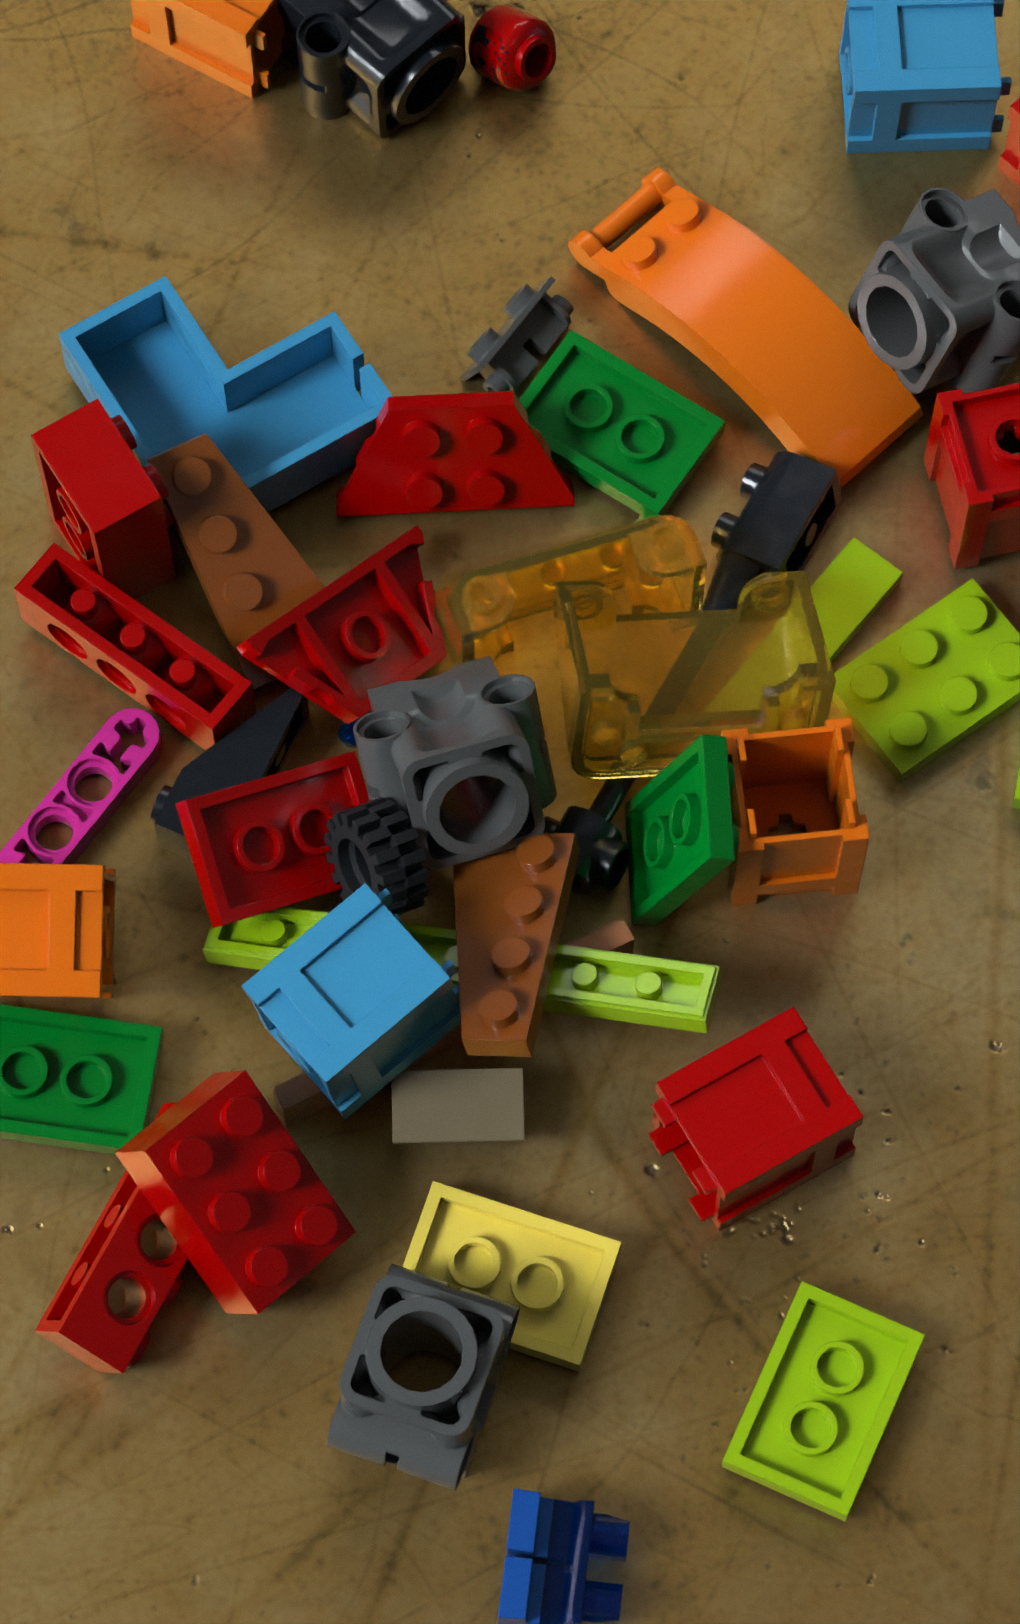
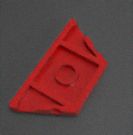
[336,391,575,517]
[236,525,447,724]

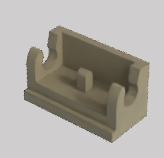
[391,1068,525,1145]

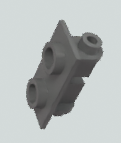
[460,276,574,393]

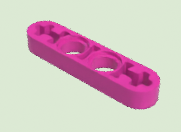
[0,708,162,864]

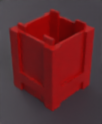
[923,383,1020,570]
[648,1006,864,1231]

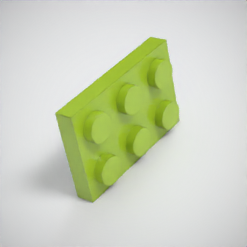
[823,578,1020,783]
[721,1281,925,1522]

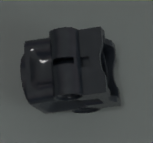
[277,0,466,139]

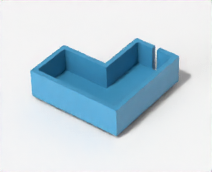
[59,276,393,555]

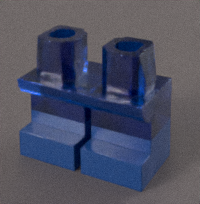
[498,1488,630,1624]

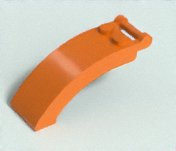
[568,167,923,489]

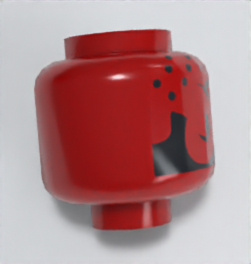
[468,4,556,92]

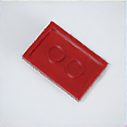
[175,751,369,928]

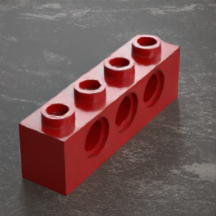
[14,543,257,750]
[35,1102,188,1374]

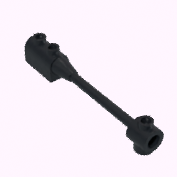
[543,451,843,895]

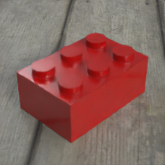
[31,399,179,600]
[115,1070,356,1314]

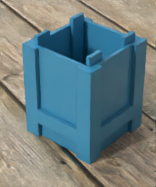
[839,0,1012,154]
[242,883,461,1119]

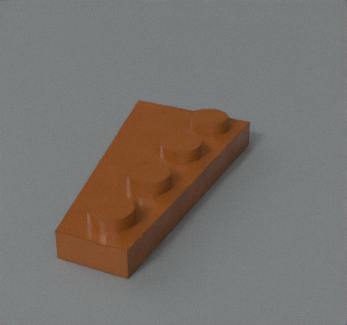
[146,433,325,690]
[453,833,580,1057]

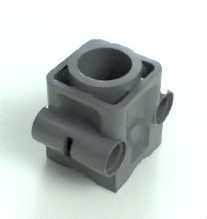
[848,187,1020,394]
[353,656,557,869]
[326,1263,520,1491]

